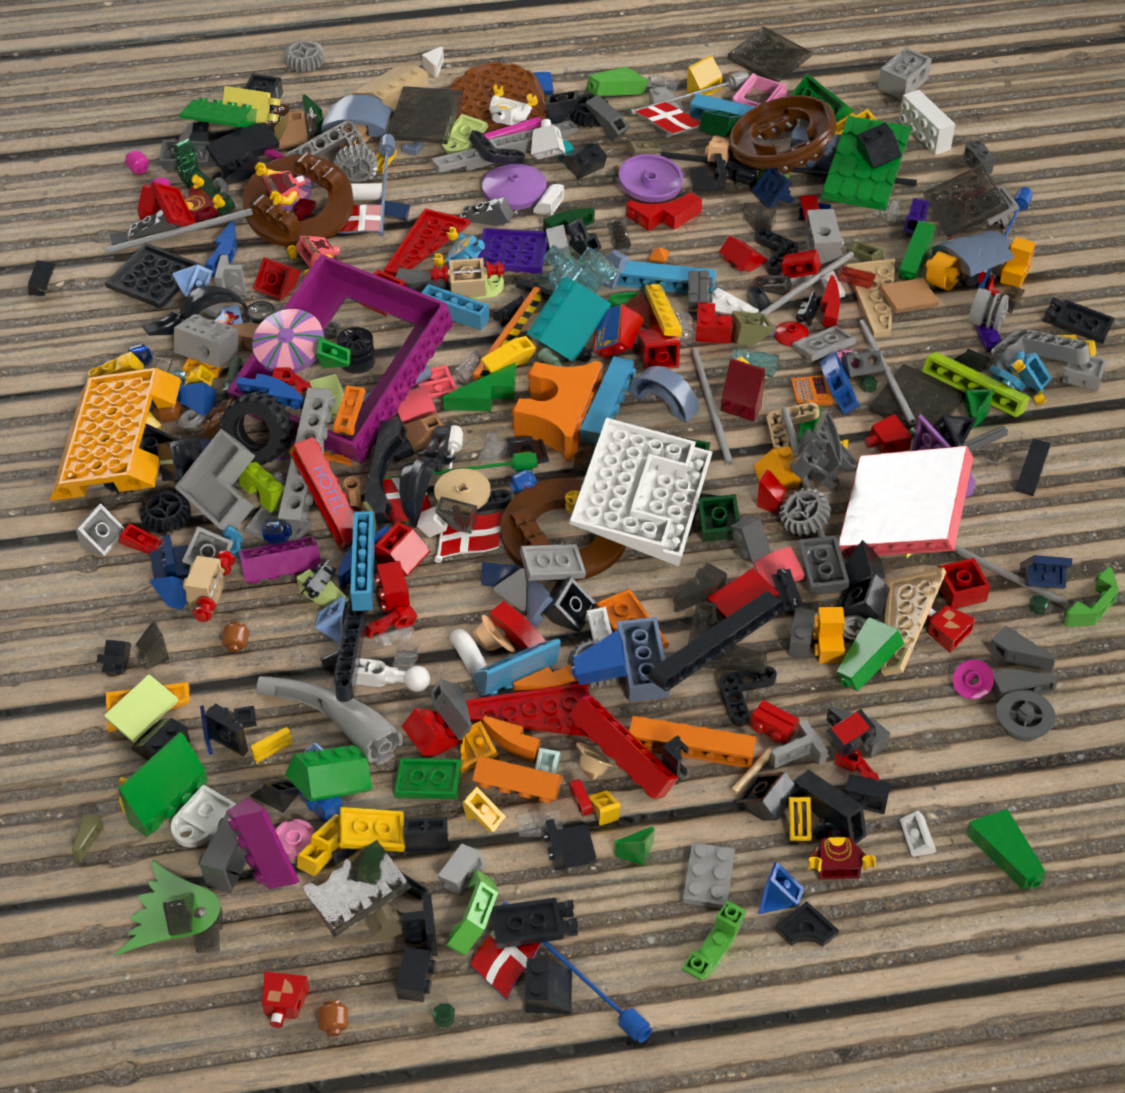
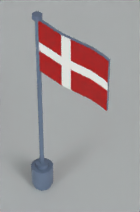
[338,134,395,237]

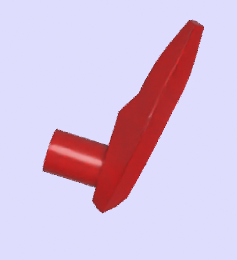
[986,274,1001,297]

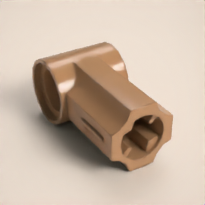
[343,476,362,512]

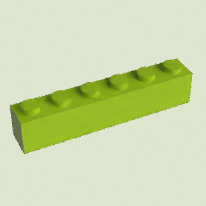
[922,352,1030,417]

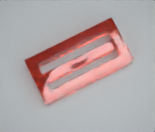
[838,266,876,289]

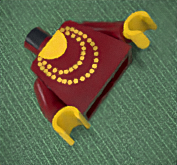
[184,175,225,223]
[807,829,876,880]

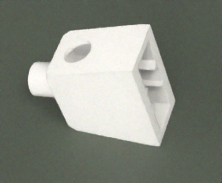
[531,119,565,160]

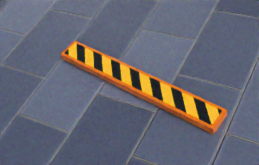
[472,287,542,381]

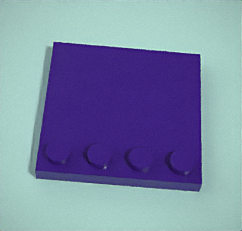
[478,228,548,274]

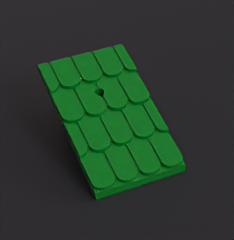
[821,115,912,211]

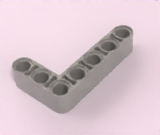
[285,120,368,157]
[991,329,1090,369]

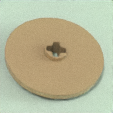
[434,469,491,513]

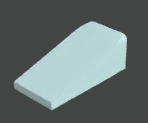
[535,748,561,774]

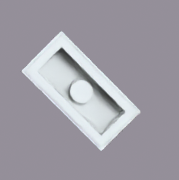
[899,811,937,857]

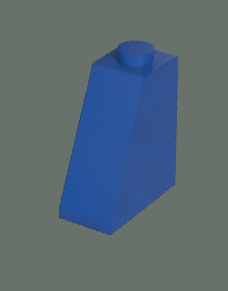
[571,631,628,685]

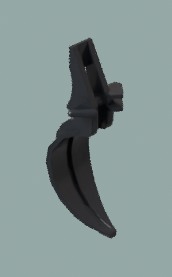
[142,286,247,336]
[399,426,455,528]

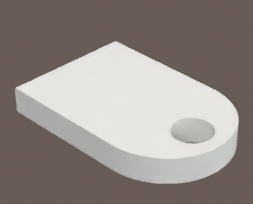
[171,785,236,847]

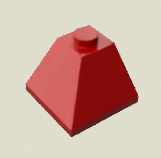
[253,257,301,301]

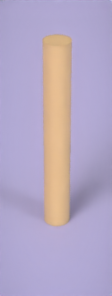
[731,748,772,795]

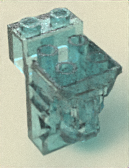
[543,245,619,294]

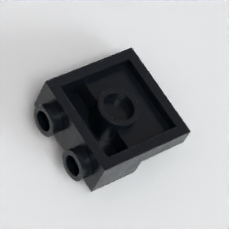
[205,703,249,757]

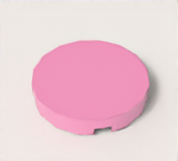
[275,819,315,859]

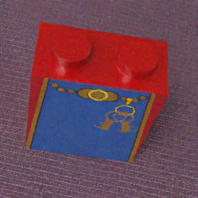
[593,304,644,358]

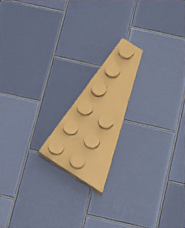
[846,258,895,338]
[881,567,946,676]

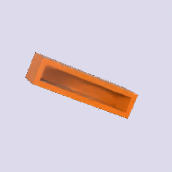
[472,756,563,804]

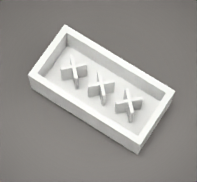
[899,90,955,155]

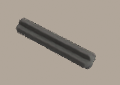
[962,426,1008,452]

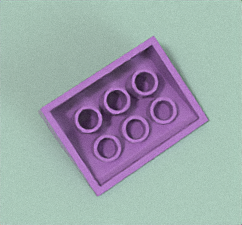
[912,415,975,497]

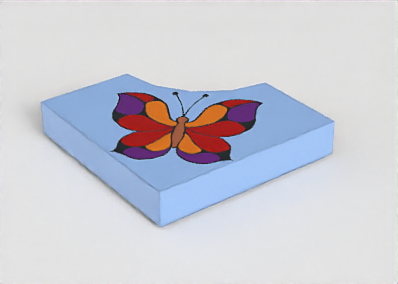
[215,304,243,325]

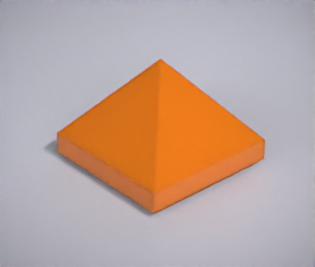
[649,247,669,264]

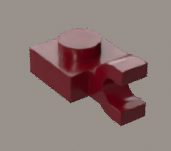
[294,198,316,221]

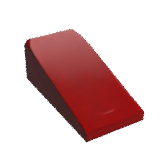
[119,523,163,555]

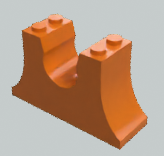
[511,361,602,462]

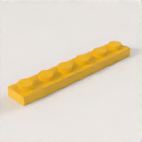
[644,284,682,337]

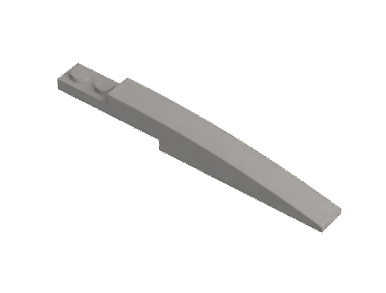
[431,120,578,172]

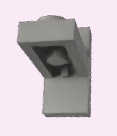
[770,720,828,769]

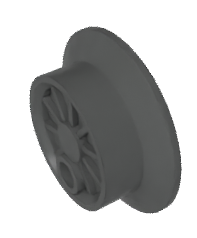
[996,690,1055,741]

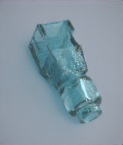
[731,348,779,378]

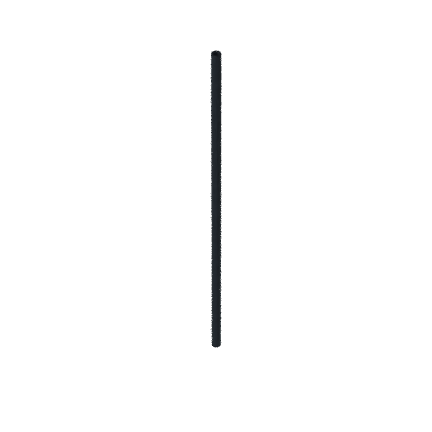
[661,152,917,186]

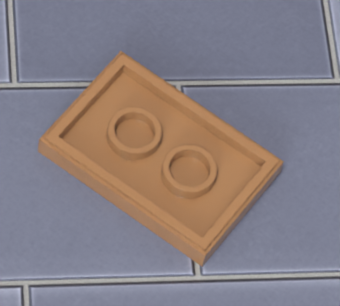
[879,278,939,313]

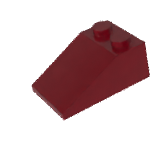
[720,358,765,421]

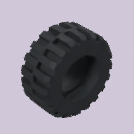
[219,392,294,466]

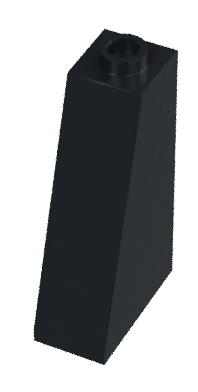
[793,770,867,845]

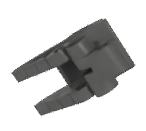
[790,410,857,489]

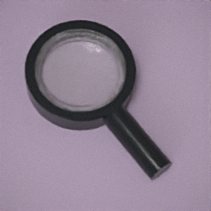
[245,301,275,324]

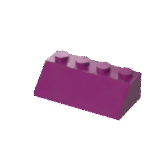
[238,536,321,584]
[226,798,300,889]

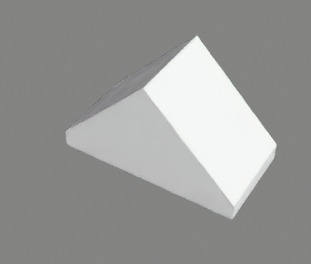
[422,47,444,78]

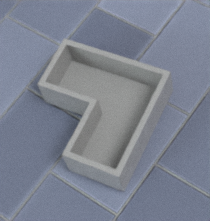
[175,429,255,530]

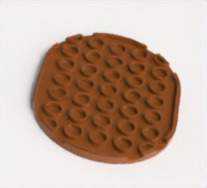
[449,62,548,134]

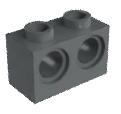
[963,139,995,177]
[841,348,884,378]

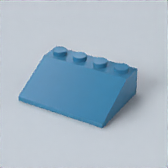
[470,639,561,697]

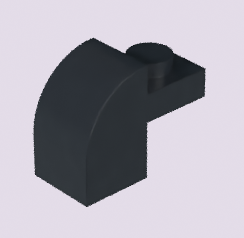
[566,218,602,256]
[97,640,131,673]

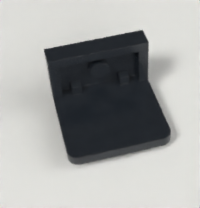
[689,153,729,192]
[542,819,596,870]

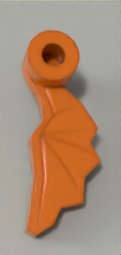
[323,451,352,466]

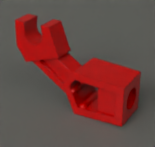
[272,368,312,396]
[365,606,417,638]
[834,750,879,781]

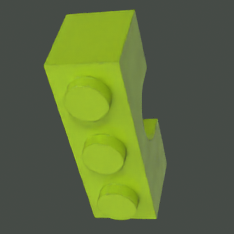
[239,462,285,513]

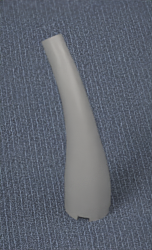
[257,676,403,765]

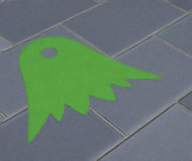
[114,860,220,956]

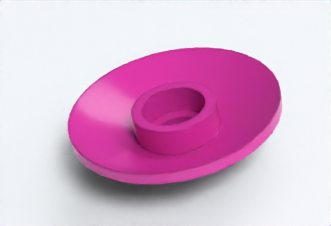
[953,660,994,699]

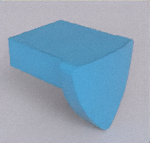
[221,526,243,557]

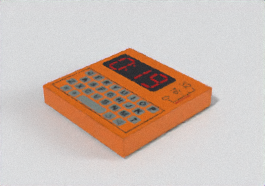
[791,375,833,406]

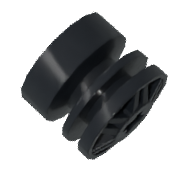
[337,327,375,374]

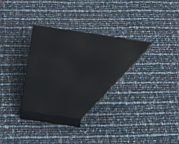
[953,348,991,373]
[933,415,977,447]
[845,539,885,583]
[249,779,300,813]

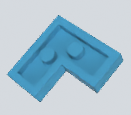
[989,365,1026,392]

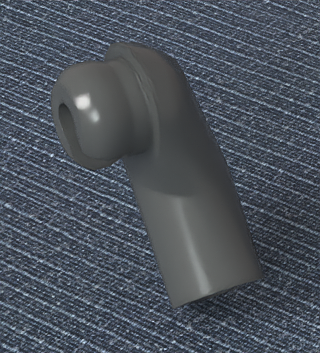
[213,177,229,198]

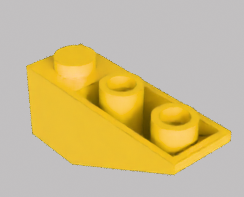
[480,336,536,373]
[87,352,144,381]

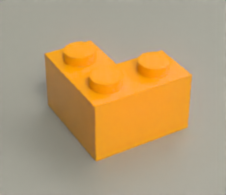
[999,237,1036,288]
[812,607,845,664]

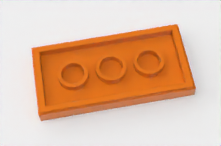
[596,589,669,649]

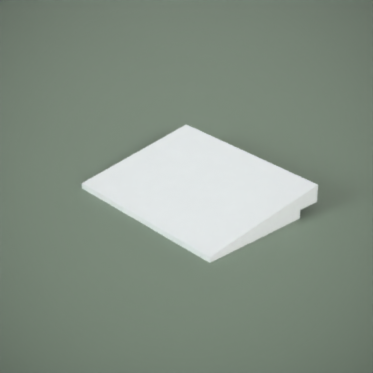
[569,418,712,567]

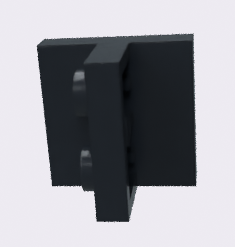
[401,894,438,956]

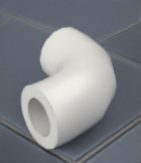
[449,629,487,673]

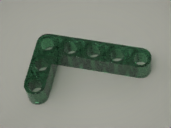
[173,138,235,216]

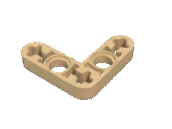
[767,402,820,449]

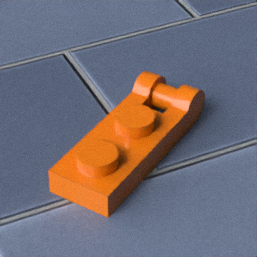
[333,386,366,436]

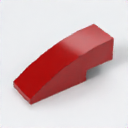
[821,275,840,328]
[490,601,546,650]

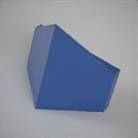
[180,382,216,416]
[150,576,187,610]
[758,862,805,914]

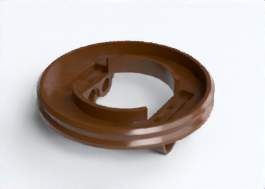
[729,95,837,174]
[243,152,354,247]
[501,478,626,581]

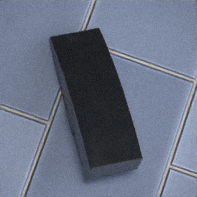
[1015,438,1051,496]

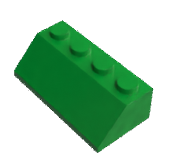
[790,73,855,123]
[284,745,372,802]

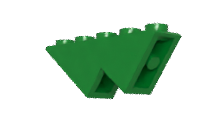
[442,363,516,412]

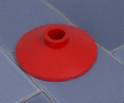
[774,321,809,347]

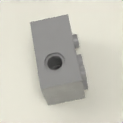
[878,47,932,100]
[805,209,844,269]
[174,315,239,367]

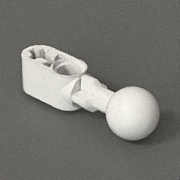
[356,658,430,692]

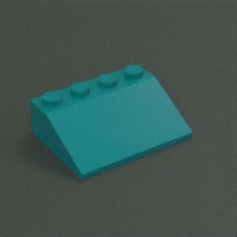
[526,276,611,363]

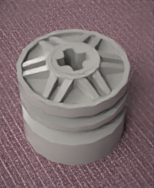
[969,288,1009,331]

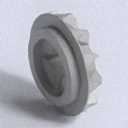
[178,409,206,431]
[843,615,866,642]

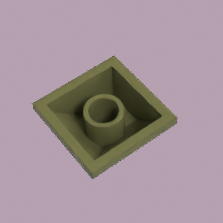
[732,311,775,347]

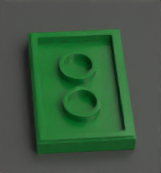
[394,758,462,800]

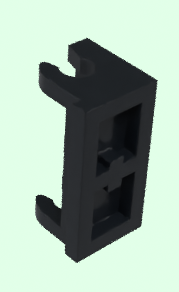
[28,260,55,296]
[661,735,689,785]
[845,774,891,815]
[404,817,449,851]

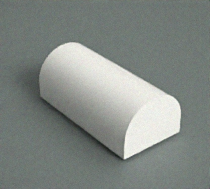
[351,183,383,200]

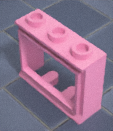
[732,73,787,107]

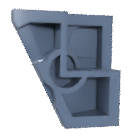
[591,250,628,290]
[526,580,553,628]

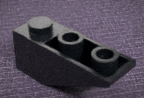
[212,148,262,185]

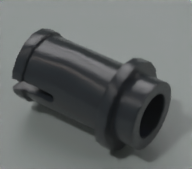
[578,346,592,362]
[320,648,339,670]

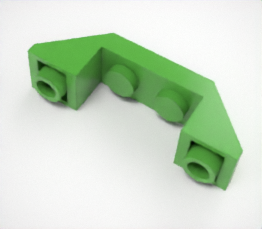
[1064,567,1119,627]
[445,869,498,956]
[681,900,747,981]

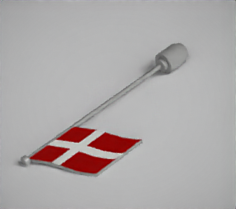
[629,71,750,135]

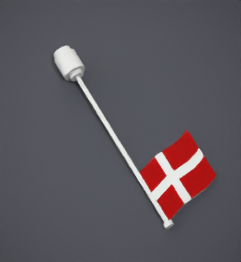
[434,425,503,563]

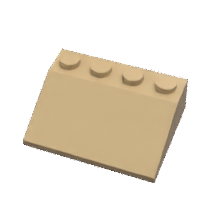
[352,66,429,109]

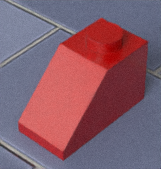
[137,184,162,221]
[757,469,787,514]

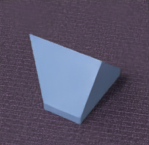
[172,265,213,297]
[315,596,347,644]

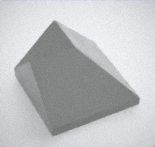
[76,503,125,557]

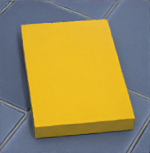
[339,807,405,852]

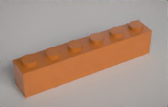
[629,716,756,769]

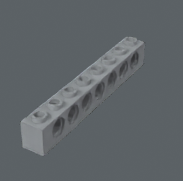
[278,388,335,529]

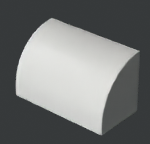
[533,184,564,217]

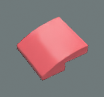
[416,365,457,399]
[398,385,437,424]
[754,546,805,591]

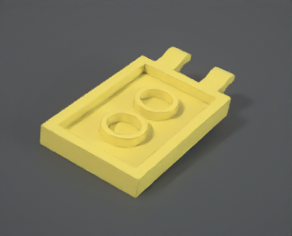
[223,86,281,124]

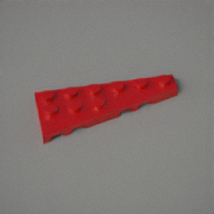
[384,208,470,277]
[466,683,590,737]

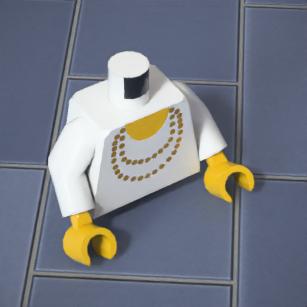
[489,85,538,125]

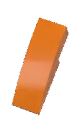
[513,664,578,693]
[483,716,540,764]

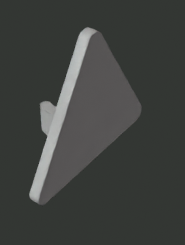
[493,568,527,611]

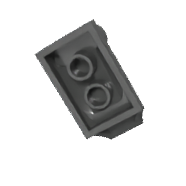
[159,140,218,171]
[798,536,849,595]

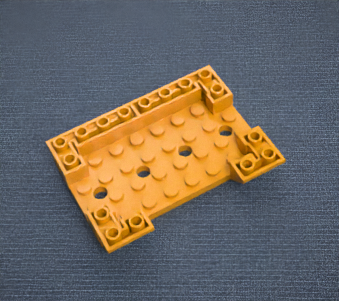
[49,368,181,501]

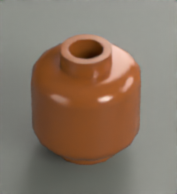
[154,401,182,423]
[222,621,249,652]
[318,1000,349,1036]

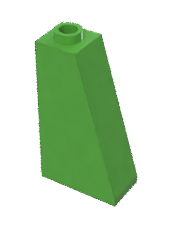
[586,67,648,96]

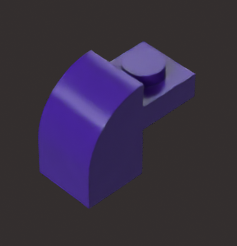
[903,198,930,234]

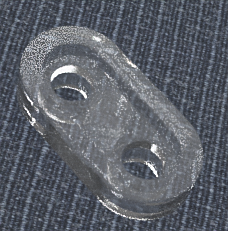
[374,626,415,647]

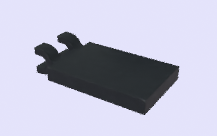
[1042,297,1115,344]
[491,897,578,949]

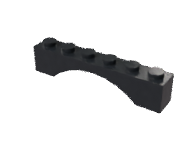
[364,419,407,523]

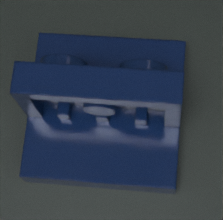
[752,168,794,210]
[150,535,190,580]
[1020,555,1072,589]

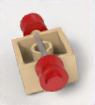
[430,258,504,297]
[183,551,235,622]

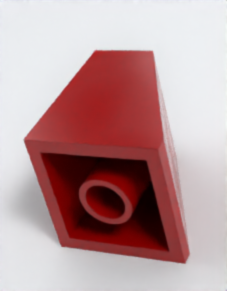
[637,328,680,370]

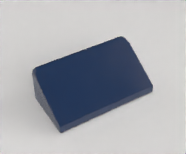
[377,199,411,221]
[481,562,521,587]

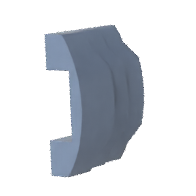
[321,95,392,137]
[931,231,1014,276]

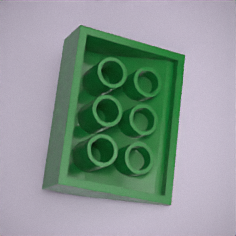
[179,97,257,127]
[118,732,208,837]

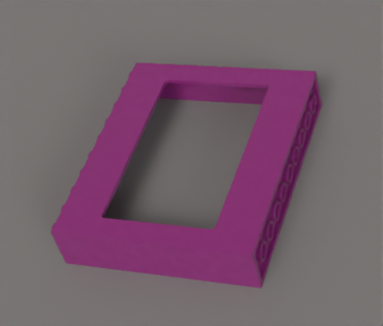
[226,254,453,464]

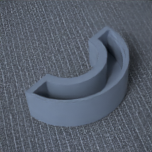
[628,366,699,423]

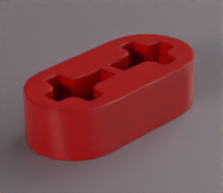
[569,779,593,817]

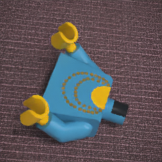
[433,227,485,267]
[1008,351,1052,406]

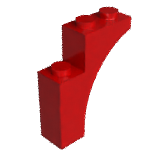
[626,192,702,231]

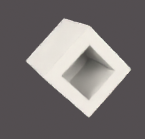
[417,505,450,538]

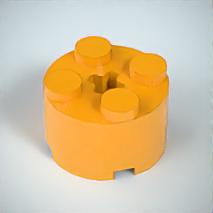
[925,251,961,291]

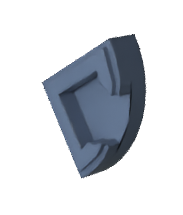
[402,141,423,156]

